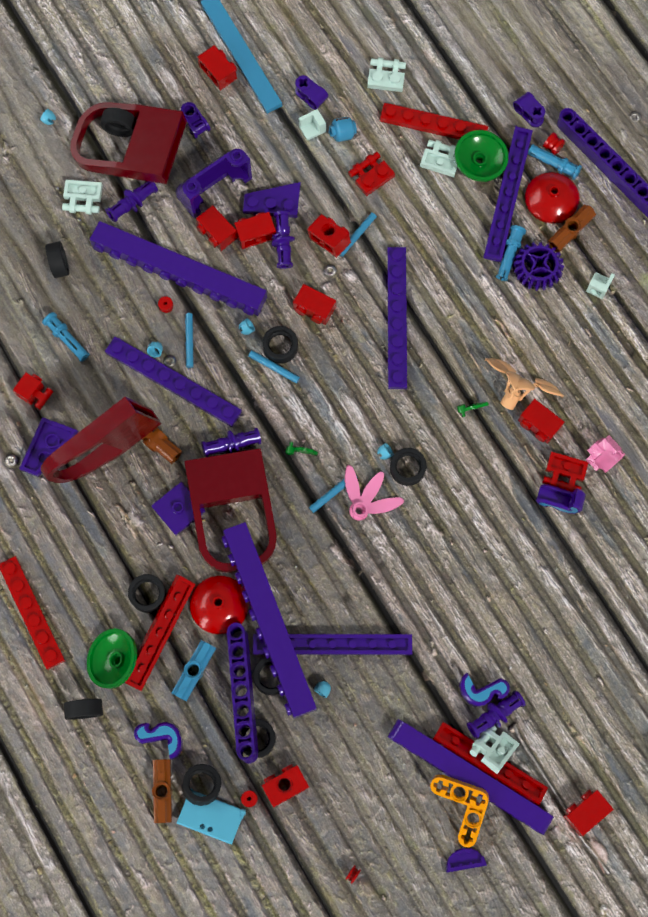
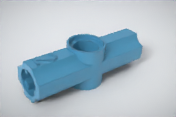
[172,640,216,702]

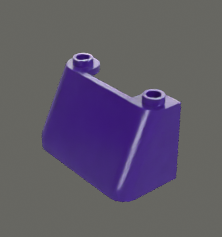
[176,149,252,219]

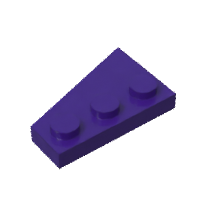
[243,182,301,218]
[19,417,78,477]

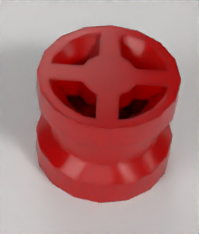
[543,132,566,155]

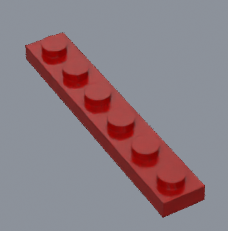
[380,103,489,140]
[0,556,66,670]
[124,575,195,691]
[432,722,548,806]

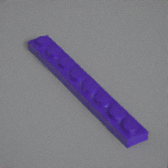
[483,126,533,262]
[387,247,407,389]
[105,337,242,427]
[253,634,412,655]

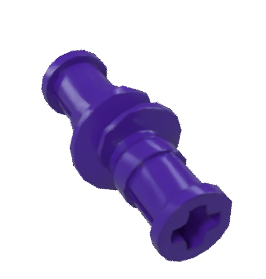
[105,181,158,222]
[272,211,295,269]
[201,428,261,457]
[466,690,526,739]

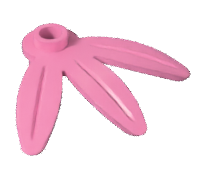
[345,465,404,521]

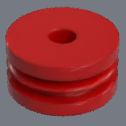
[158,296,174,313]
[241,791,258,807]
[345,865,361,884]

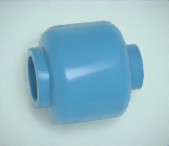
[329,117,357,142]

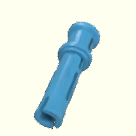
[528,144,582,181]
[496,225,526,281]
[42,312,90,362]

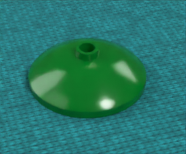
[454,130,508,182]
[87,628,137,689]

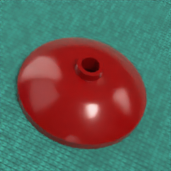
[525,172,580,224]
[190,576,249,634]

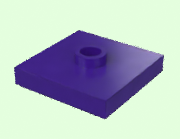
[151,482,206,536]

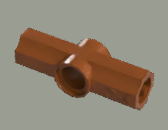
[547,204,596,253]
[142,428,182,464]
[152,759,173,823]

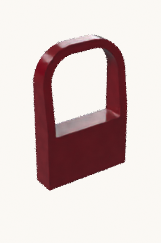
[70,102,187,184]
[40,397,162,483]
[184,448,277,573]

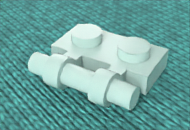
[367,57,406,92]
[420,139,458,177]
[62,180,103,215]
[470,726,519,774]

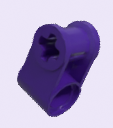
[295,75,329,110]
[513,92,545,128]
[181,102,211,139]

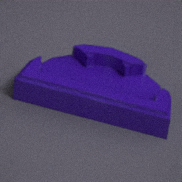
[446,848,487,873]

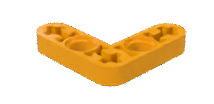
[430,774,489,847]

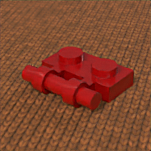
[348,152,395,197]
[542,451,589,492]

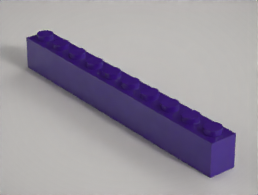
[89,221,267,316]
[221,522,317,719]

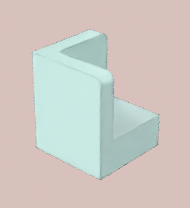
[298,109,326,141]
[586,272,615,299]

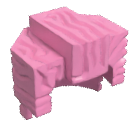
[586,435,625,473]

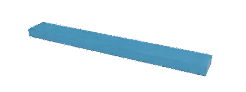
[200,0,282,114]

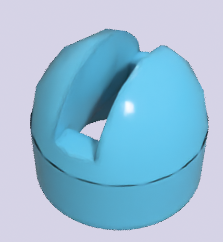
[40,109,56,125]
[239,318,255,335]
[147,341,163,358]
[377,443,394,460]
[313,681,331,698]

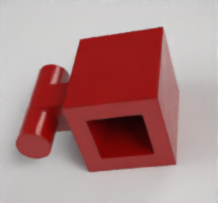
[13,372,54,410]

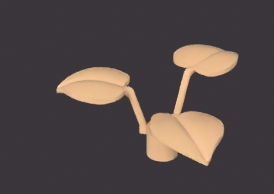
[484,358,564,410]

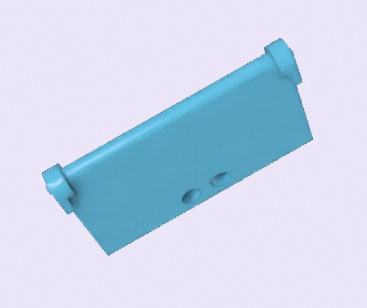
[177,788,246,845]

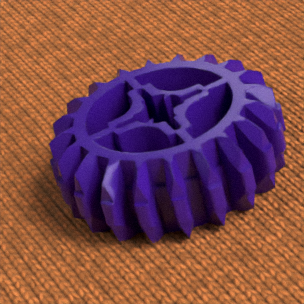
[513,242,564,291]

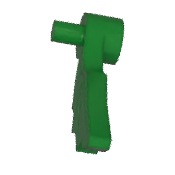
[457,402,489,417]
[286,442,318,455]

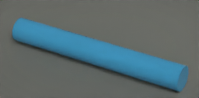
[340,212,377,257]
[185,313,194,368]
[248,350,300,384]
[308,475,358,513]

